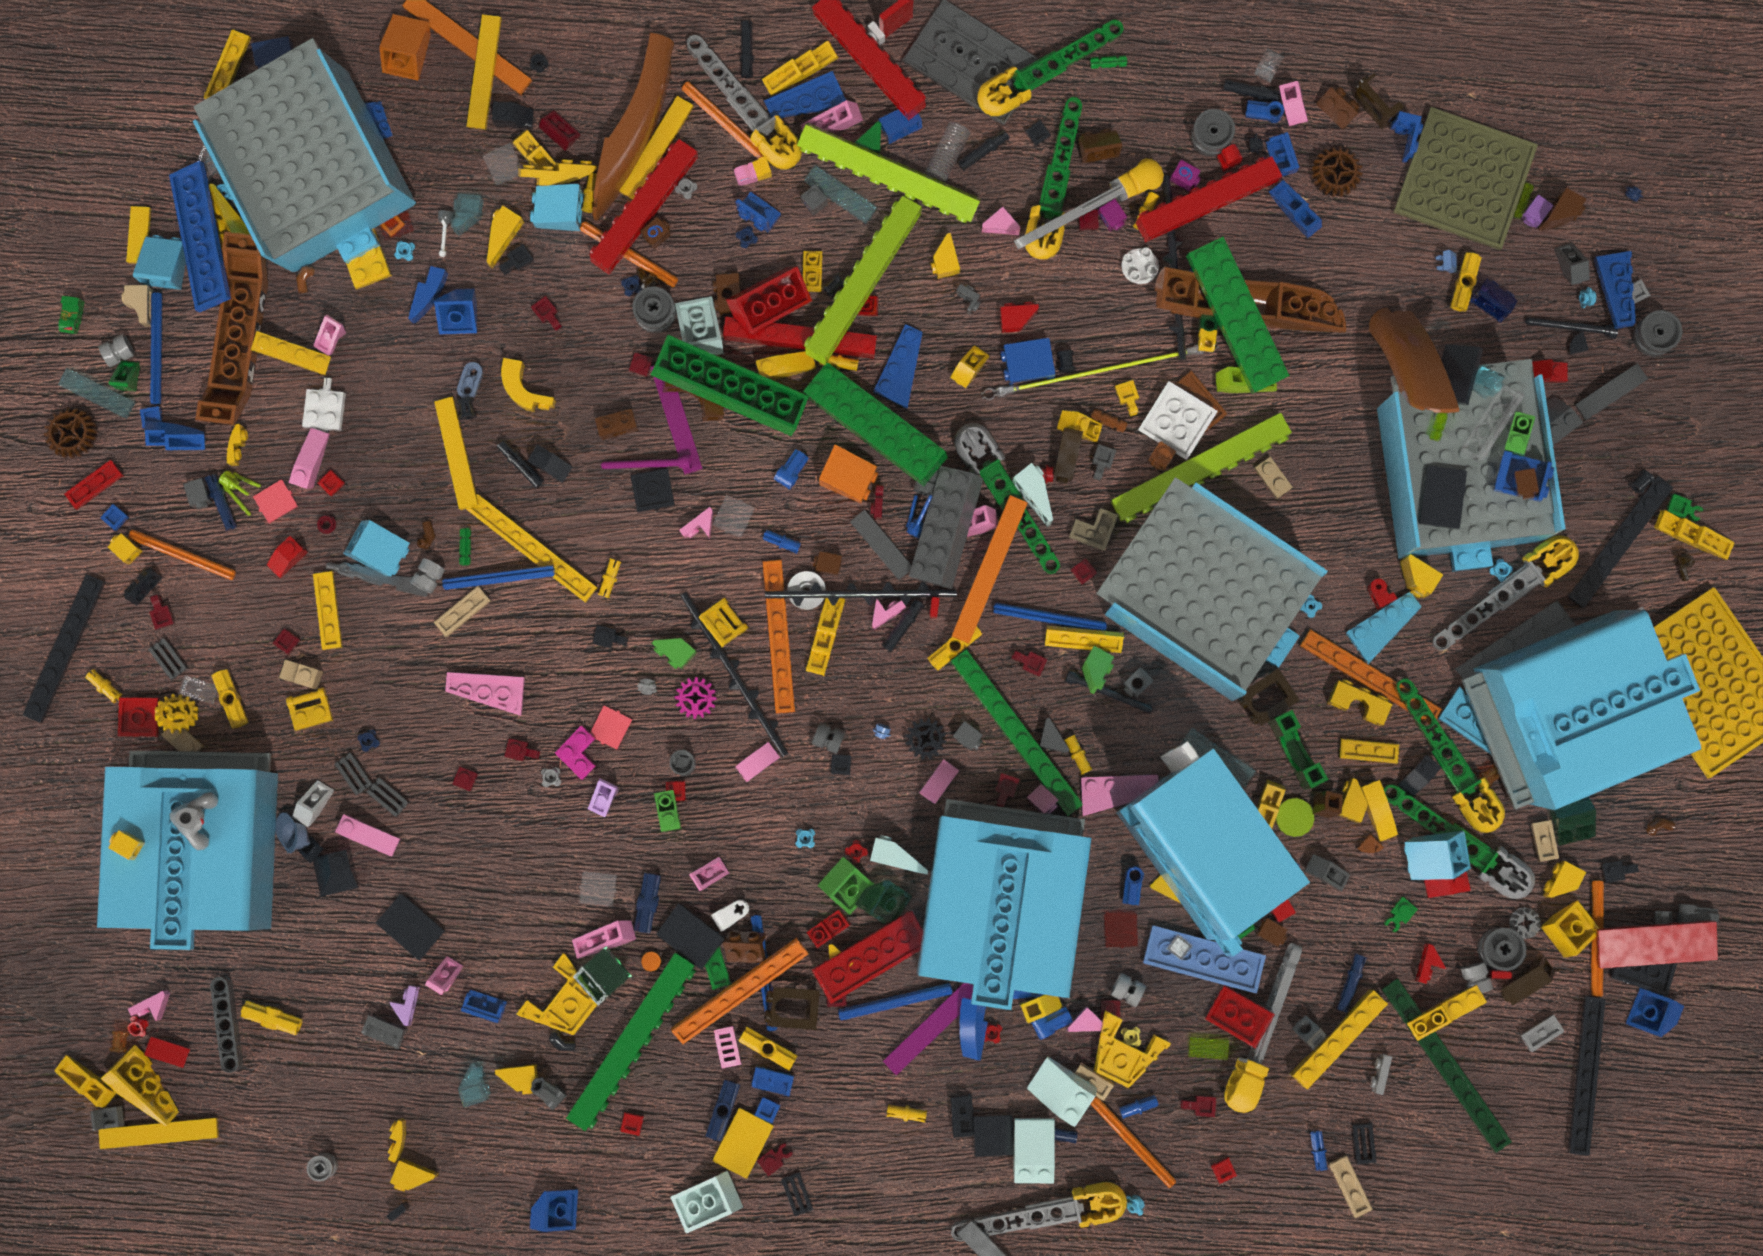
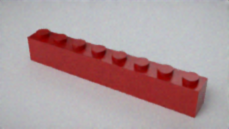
[812,0,926,121]
[589,139,698,275]
[1135,156,1282,243]
[723,317,877,359]

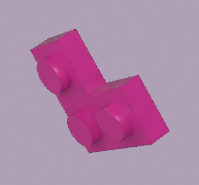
[555,725,596,780]

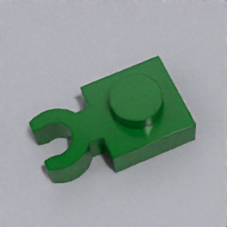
[1666,494,1703,521]
[1384,897,1418,932]

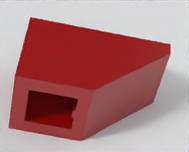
[1000,302,1039,333]

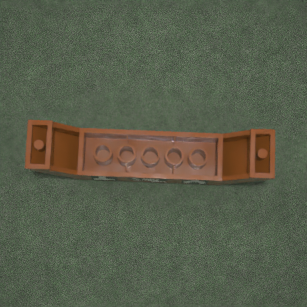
[195,232,268,425]

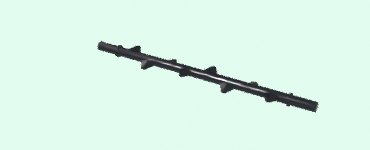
[1163,175,1186,361]
[765,582,957,606]
[680,592,789,758]

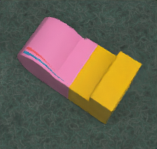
[734,156,772,185]

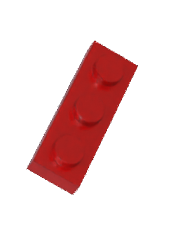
[64,460,124,510]

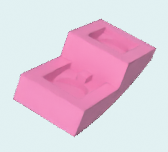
[736,742,780,782]
[920,759,959,804]

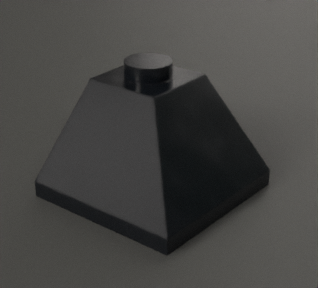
[313,850,359,897]

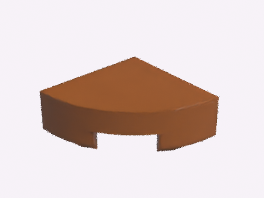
[1356,834,1384,853]

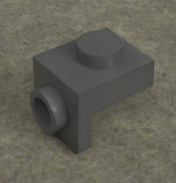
[956,284,981,315]
[90,1106,124,1131]

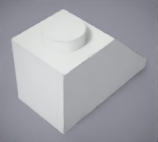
[292,780,334,827]

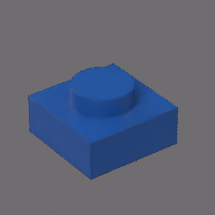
[140,406,163,429]
[100,504,129,531]
[755,1097,781,1123]

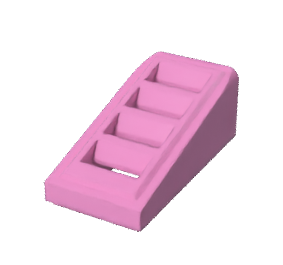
[714,1026,741,1068]

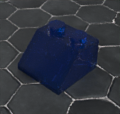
[1470,279,1518,323]

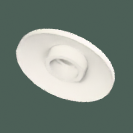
[787,571,826,610]

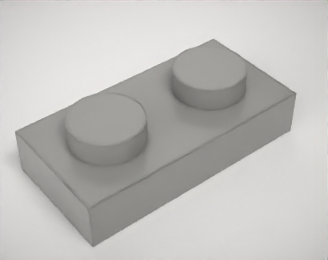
[1520,1014,1565,1052]
[1370,1054,1392,1095]

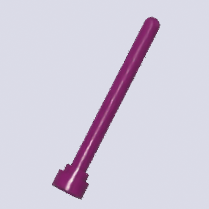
[601,454,692,470]

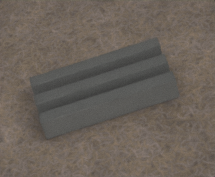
[148,638,188,680]
[335,753,373,795]
[367,777,409,817]

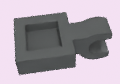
[1092,444,1116,481]

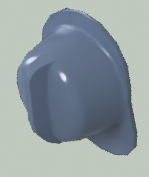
[275,813,310,854]

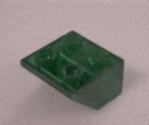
[1550,797,1596,846]
[573,947,632,1006]

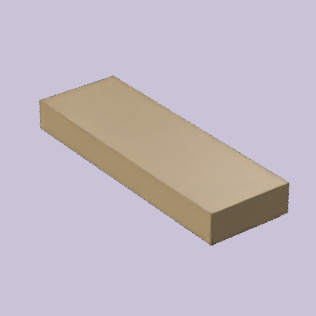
[434,586,491,637]
[1328,1155,1373,1218]

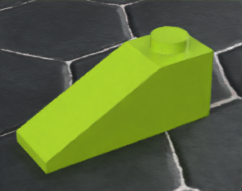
[1215,367,1277,393]

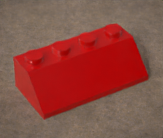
[726,266,812,334]

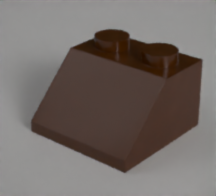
[1078,129,1122,164]
[1538,188,1586,231]

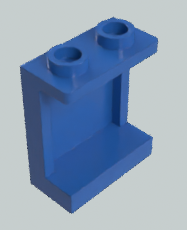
[1000,338,1055,385]
[1493,451,1554,502]

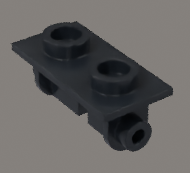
[123,566,163,606]

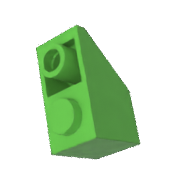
[1505,411,1536,457]
[652,638,697,669]
[1081,646,1114,694]
[654,790,682,832]

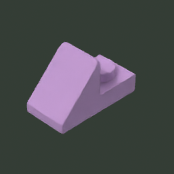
[588,778,619,817]
[389,985,420,1026]

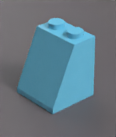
[530,184,584,231]
[133,235,186,290]
[343,520,410,577]
[1404,831,1471,880]

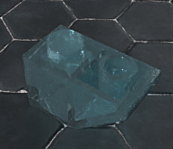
[451,193,484,235]
[1473,366,1505,399]
[458,1061,491,1108]

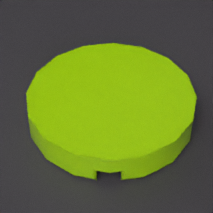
[1276,798,1315,837]

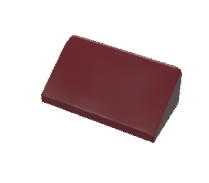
[539,110,581,151]

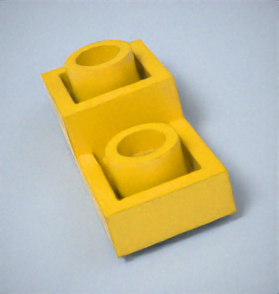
[803,251,823,292]
[227,424,248,466]
[388,1118,406,1163]

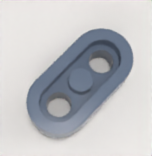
[457,362,483,398]

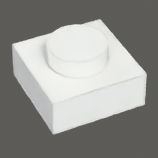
[867,21,885,46]

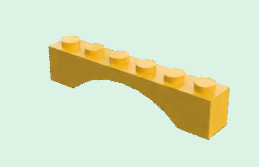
[1290,989,1388,1090]

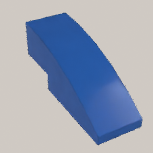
[1269,180,1322,238]
[408,266,448,323]
[145,421,205,450]
[960,998,988,1061]

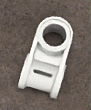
[711,900,749,932]

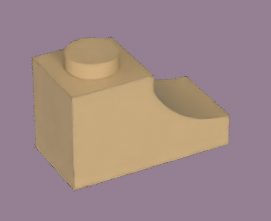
[122,285,153,327]
[279,660,323,690]

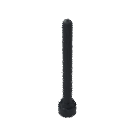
[1525,317,1618,339]
[1064,668,1153,713]

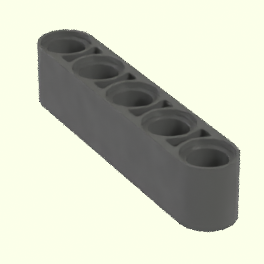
[210,976,243,1073]

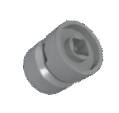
[98,334,135,367]
[410,558,445,594]
[1461,962,1494,993]
[1111,973,1146,1008]
[307,1153,338,1182]

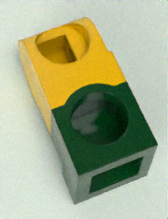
[1198,314,1218,352]

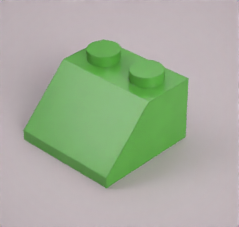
[817,857,875,915]

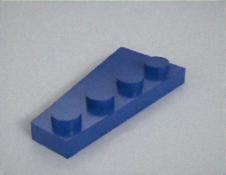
[764,71,846,118]
[1594,251,1636,329]
[873,324,923,409]

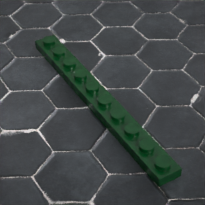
[1381,978,1512,1153]

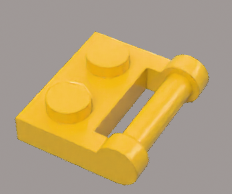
[699,598,749,647]
[286,687,334,731]

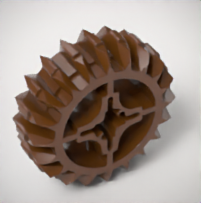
[1311,146,1363,197]
[43,407,97,459]

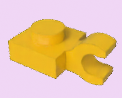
[1115,380,1139,417]

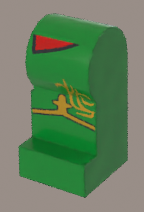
[58,296,85,334]

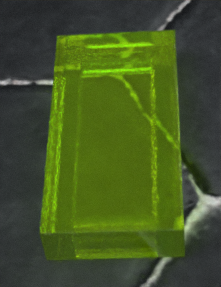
[1188,1037,1229,1060]

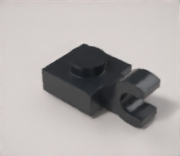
[499,244,534,275]
[592,625,628,649]
[1601,861,1639,883]

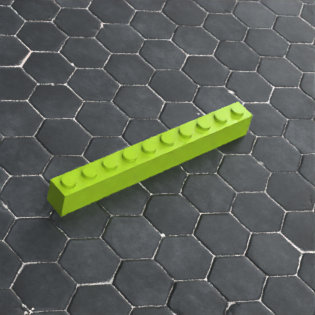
[797,122,981,223]
[804,196,922,365]
[1110,413,1292,523]

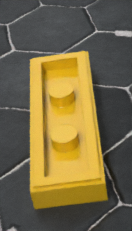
[126,206,151,264]
[1339,739,1399,764]

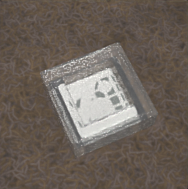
[1166,934,1193,961]

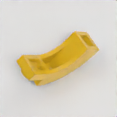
[501,358,556,413]

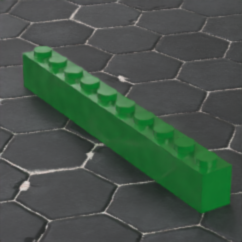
[950,649,1083,817]
[566,952,696,1131]

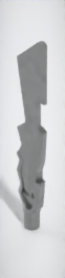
[326,562,428,597]

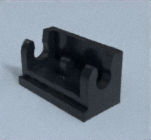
[950,1095,973,1138]

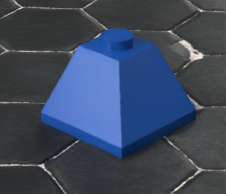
[434,289,477,334]
[1626,988,1684,1038]
[530,1189,578,1232]

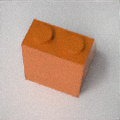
[379,14,431,81]
[819,445,879,504]

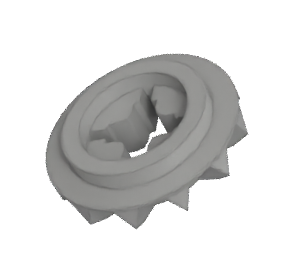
[1509,907,1541,939]

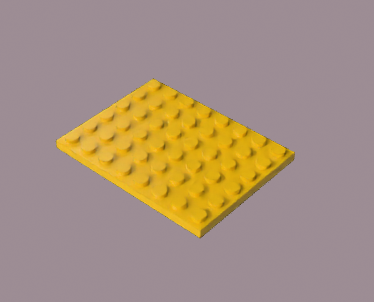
[1654,587,1763,779]

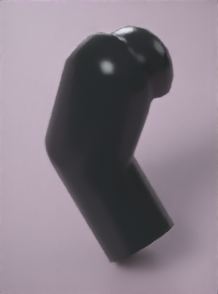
[549,1031,576,1051]

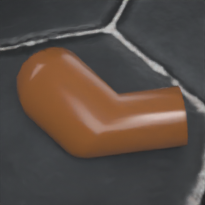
[296,265,314,293]

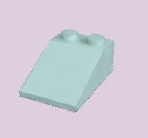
[675,296,724,355]
[1012,463,1053,527]
[870,835,928,875]
[1027,1056,1097,1127]
[1013,1118,1055,1183]
[671,1171,743,1233]

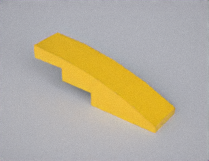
[762,41,839,96]
[1654,510,1735,560]
[806,598,845,676]

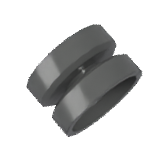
[1191,109,1235,157]
[632,287,676,333]
[1633,310,1683,357]
[1477,927,1526,971]

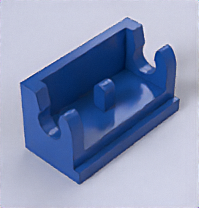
[879,110,922,144]
[1265,132,1299,177]
[461,990,507,1023]
[752,1066,795,1096]

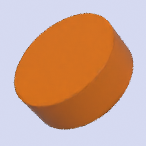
[641,952,661,971]

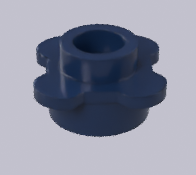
[1624,186,1644,202]
[736,226,758,249]
[621,275,643,297]
[357,729,380,752]

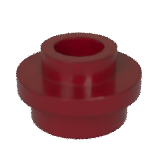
[317,515,337,534]

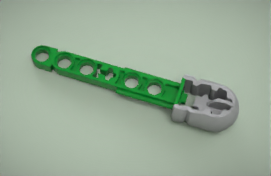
[954,423,1060,574]
[1384,784,1535,899]

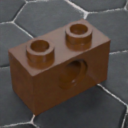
[713,273,741,316]
[595,409,639,441]

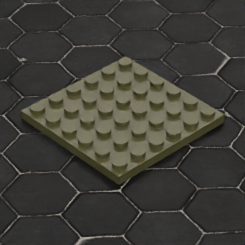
[1393,107,1538,250]

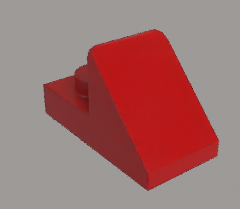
[1532,359,1568,383]
[1415,943,1446,984]

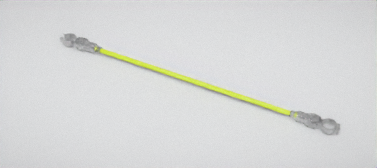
[981,342,1219,400]

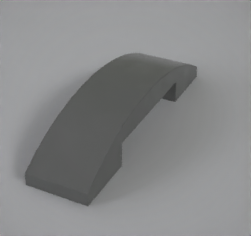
[1575,363,1648,421]

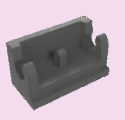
[361,1014,408,1049]

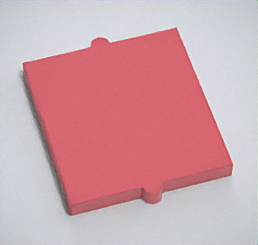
[253,479,298,524]
[590,706,632,749]

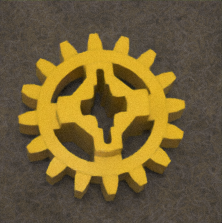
[155,694,198,734]

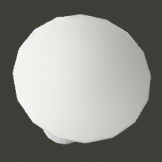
[1121,247,1159,284]

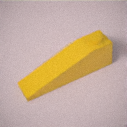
[209,184,251,261]
[101,1045,179,1127]

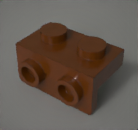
[1316,86,1362,130]
[723,931,766,963]

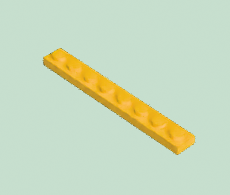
[466,494,597,603]

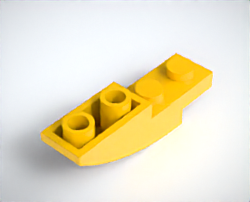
[518,159,597,185]
[1407,984,1487,1041]

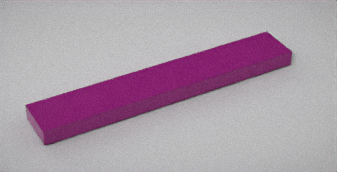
[650,366,703,475]
[883,983,973,1075]

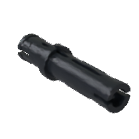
[740,20,754,79]
[1223,79,1281,102]
[957,129,1010,171]
[496,439,544,489]
[882,599,925,653]

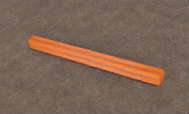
[682,81,764,160]
[580,221,678,287]
[128,529,236,580]
[1591,880,1604,997]
[1090,1096,1176,1188]

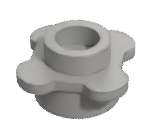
[675,177,697,199]
[637,679,657,695]
[541,767,561,787]

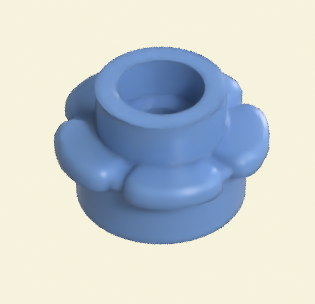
[873,723,891,739]

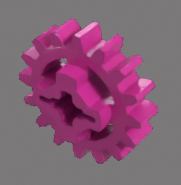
[675,677,717,719]

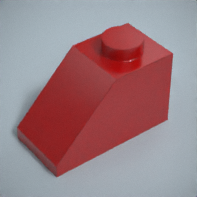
[267,536,308,579]
[1424,871,1471,898]

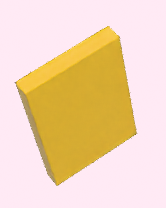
[712,1107,774,1179]

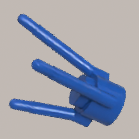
[905,495,933,538]

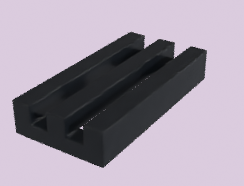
[1351,1122,1377,1165]
[781,1172,813,1217]

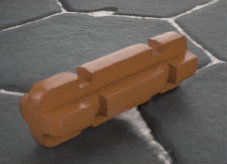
[1090,409,1127,433]

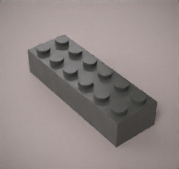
[909,466,984,589]

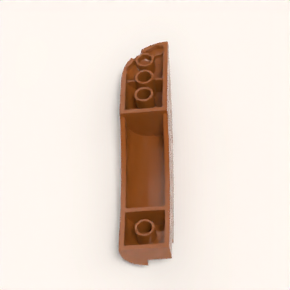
[593,33,674,221]
[1155,267,1346,333]
[1369,307,1459,413]

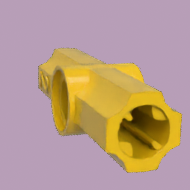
[1450,252,1482,312]
[927,626,982,671]
[211,669,249,729]
[241,1001,303,1035]
[739,1027,798,1070]

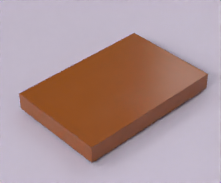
[1174,370,1227,433]

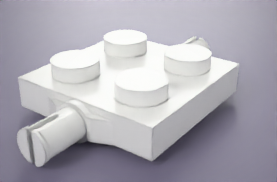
[302,378,346,432]

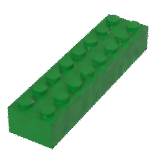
[1186,237,1290,394]
[651,335,809,436]
[803,363,948,487]

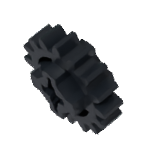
[905,718,946,760]

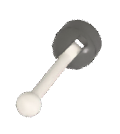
[438,210,454,257]

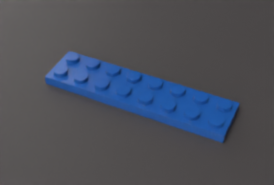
[169,161,231,312]

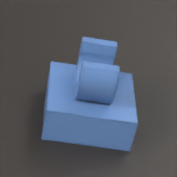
[1436,250,1457,273]

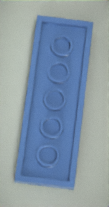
[1143,925,1266,994]

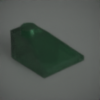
[855,879,912,925]

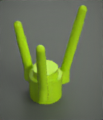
[219,471,261,516]

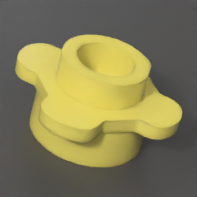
[1121,1027,1141,1046]

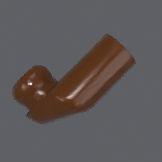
[417,521,435,549]
[1646,817,1675,836]

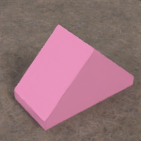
[982,207,1020,235]
[1067,1007,1103,1032]

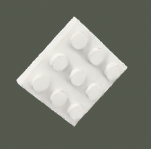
[1138,381,1218,460]

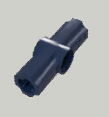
[634,873,661,934]
[705,1079,740,1142]

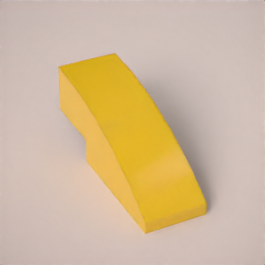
[511,130,556,170]
[1257,780,1286,829]
[1360,780,1398,842]
[54,1055,116,1108]

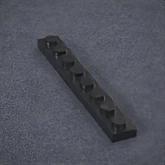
[1567,476,1674,608]
[23,574,106,723]
[1568,996,1606,1156]

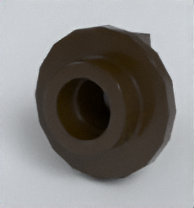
[636,268,658,289]
[1675,553,1695,581]

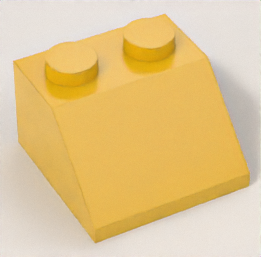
[1400,554,1443,599]
[1541,900,1600,958]

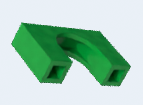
[1268,710,1328,790]

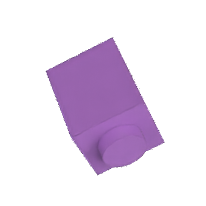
[1521,194,1554,228]

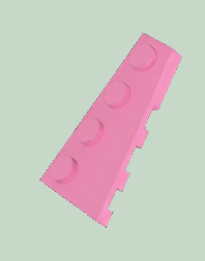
[445,672,525,716]
[1080,775,1158,816]

